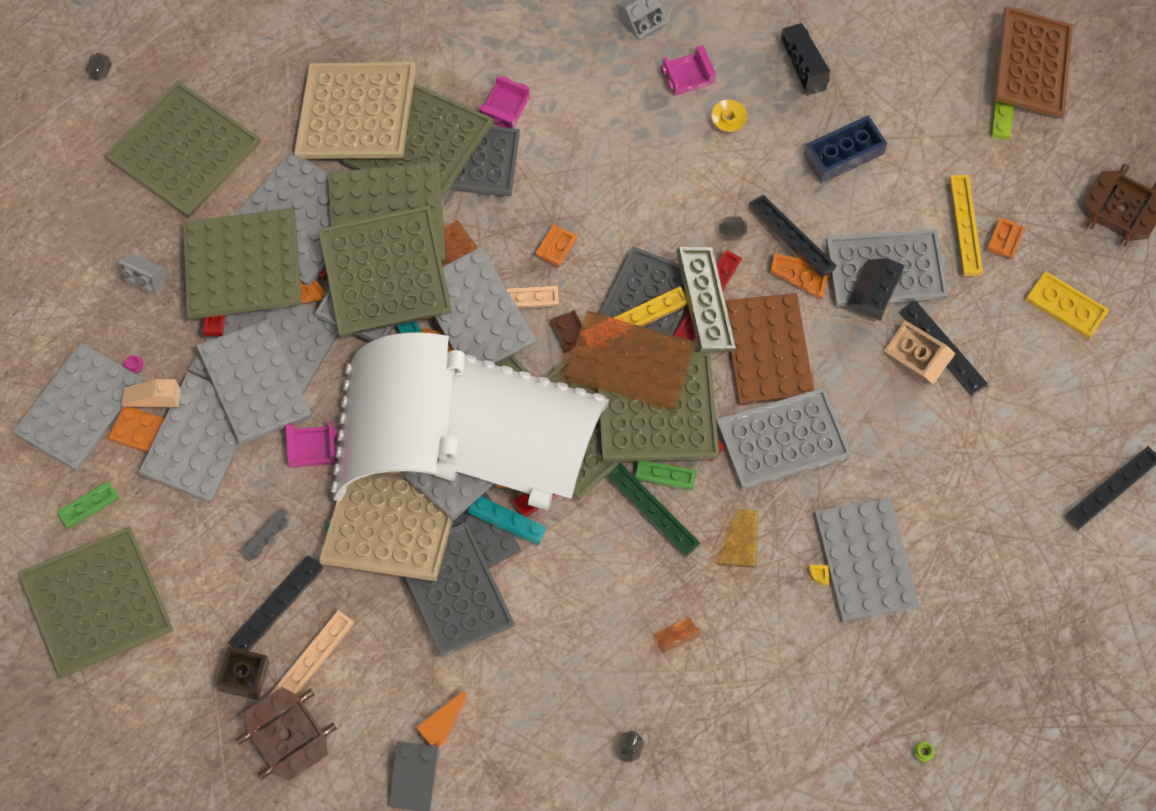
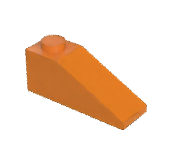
[416,690,467,749]

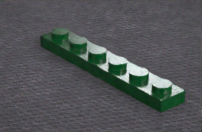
[606,462,700,558]

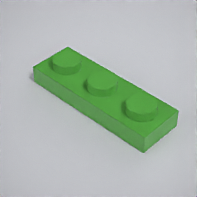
[635,461,696,491]
[57,481,119,530]

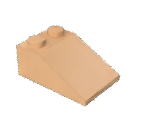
[884,320,955,385]

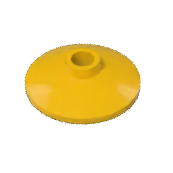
[711,100,748,132]

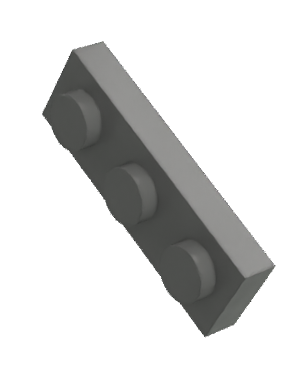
[242,508,290,562]

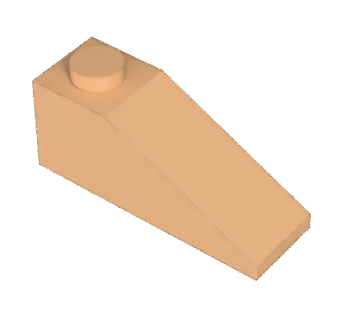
[121,379,181,407]

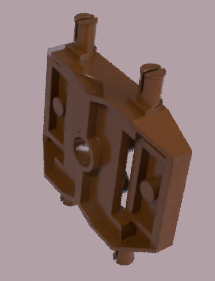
[1082,164,1156,246]
[235,687,337,781]

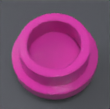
[124,355,144,374]

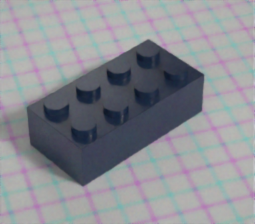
[804,115,887,183]

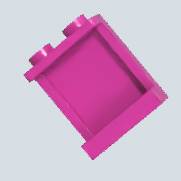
[660,45,716,96]
[479,76,530,129]
[286,422,338,468]

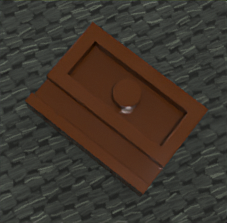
[550,310,585,354]

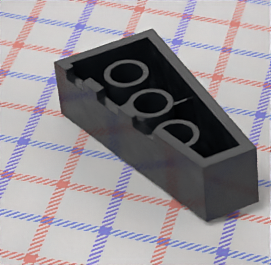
[781,23,831,96]

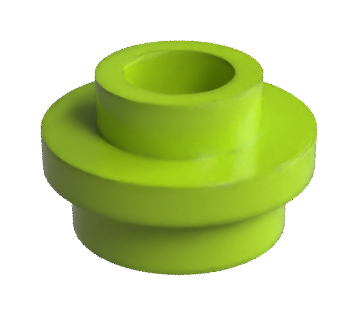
[914,742,935,762]

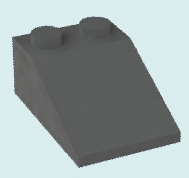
[389,741,439,811]

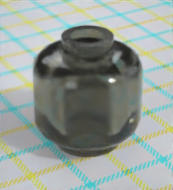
[85,53,112,81]
[719,216,747,240]
[615,731,644,763]

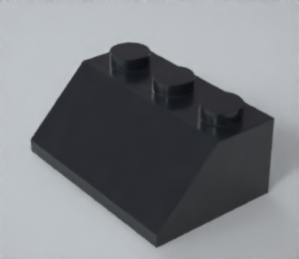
[846,258,905,321]

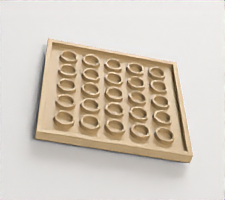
[294,62,416,159]
[319,471,453,581]

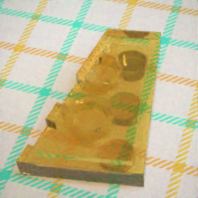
[717,509,759,568]

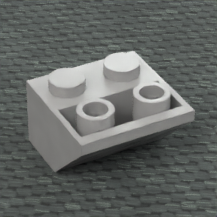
[616,0,667,39]
[119,253,168,294]

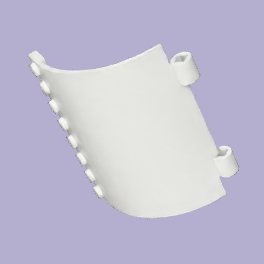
[331,333,465,501]
[435,355,609,510]

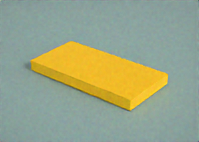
[1025,271,1110,340]

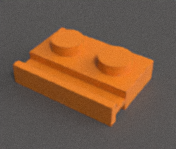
[987,217,1026,260]
[536,224,578,268]

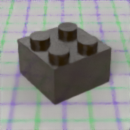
[216,647,269,700]

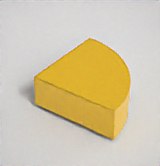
[808,565,829,586]

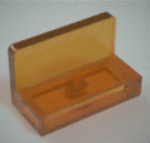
[655,617,700,653]

